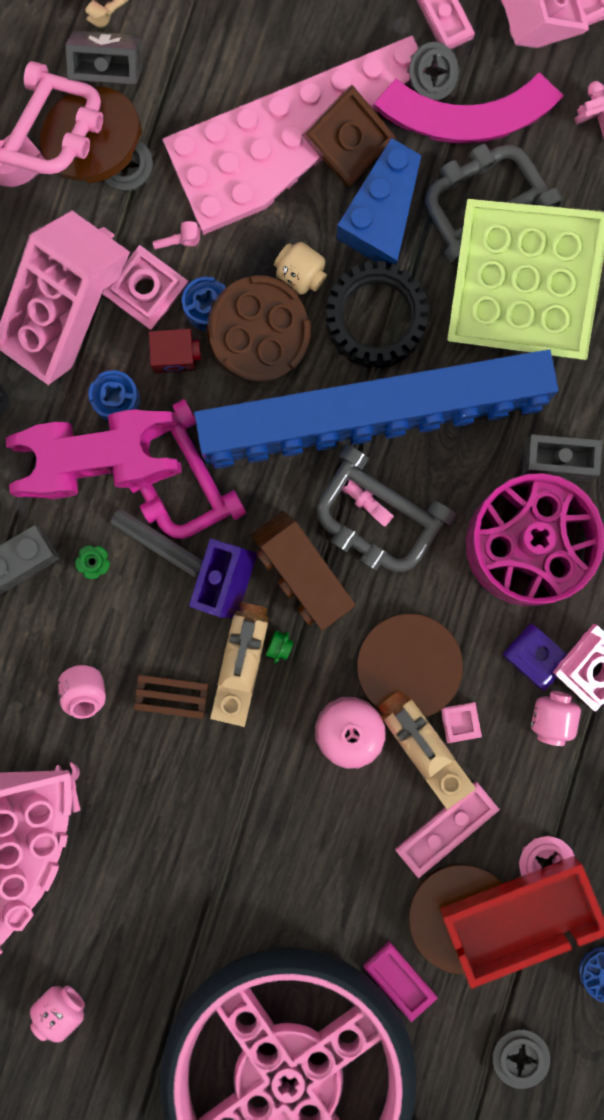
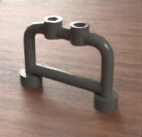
[425,144,564,265]
[316,444,458,572]

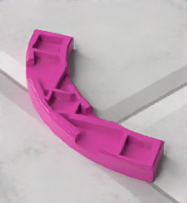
[372,73,564,143]

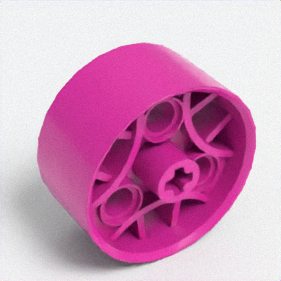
[466,473,604,606]

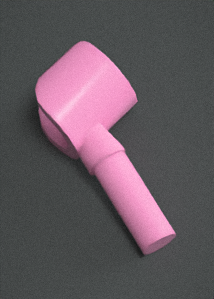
[153,221,200,250]
[55,762,80,812]

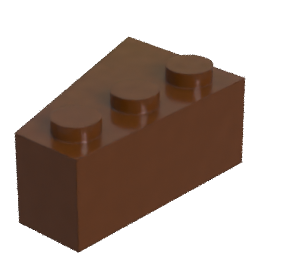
[250,511,356,631]

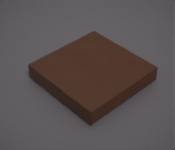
[302,85,397,187]

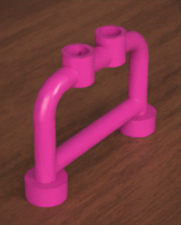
[130,399,247,539]

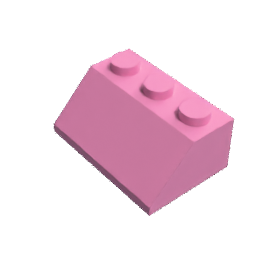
[501,0,589,48]

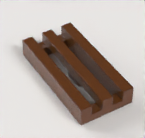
[133,675,209,719]

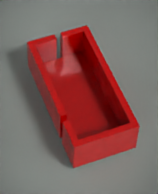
[440,856,604,989]

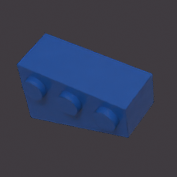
[336,138,421,266]

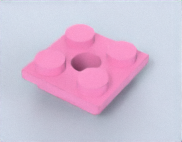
[102,245,189,331]
[553,624,604,712]

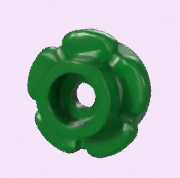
[75,545,110,579]
[265,630,294,664]

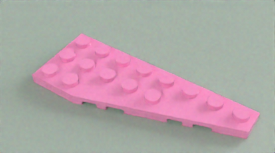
[163,35,425,235]

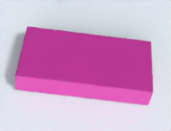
[363,941,438,1022]

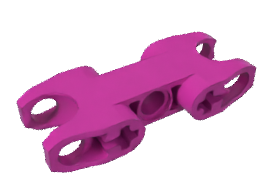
[6,409,182,500]

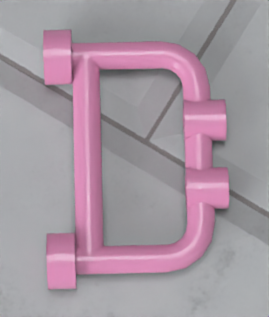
[0,61,103,175]

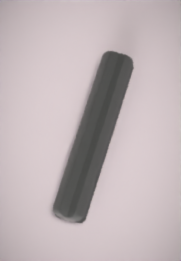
[110,509,203,577]

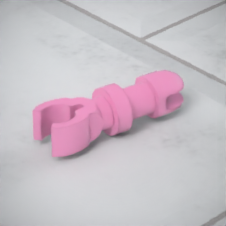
[342,479,394,526]

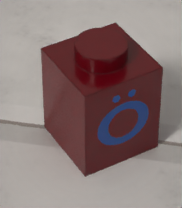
[149,329,201,374]

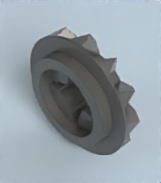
[407,42,459,100]
[104,140,153,192]
[492,1028,550,1089]

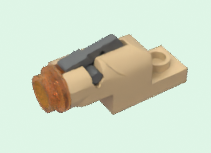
[210,602,269,727]
[378,690,476,810]

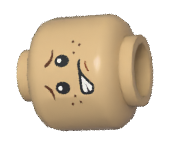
[274,242,327,294]

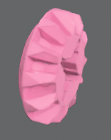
[518,835,574,876]

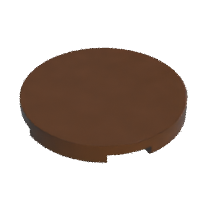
[40,86,142,184]
[207,275,311,382]
[357,614,463,717]
[408,863,502,974]

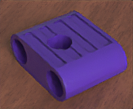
[502,623,567,692]

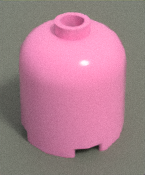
[315,697,385,769]

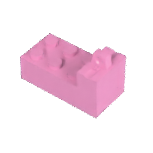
[0,211,130,385]

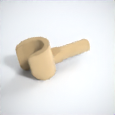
[86,0,129,28]

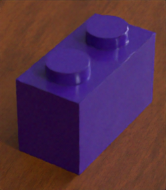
[189,538,257,619]

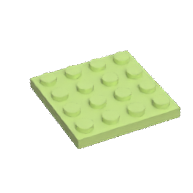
[447,199,604,360]

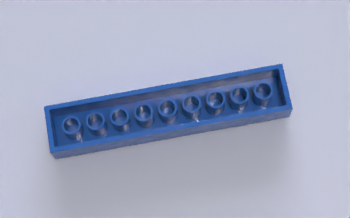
[194,349,559,469]

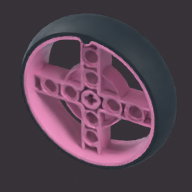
[160,948,416,1120]

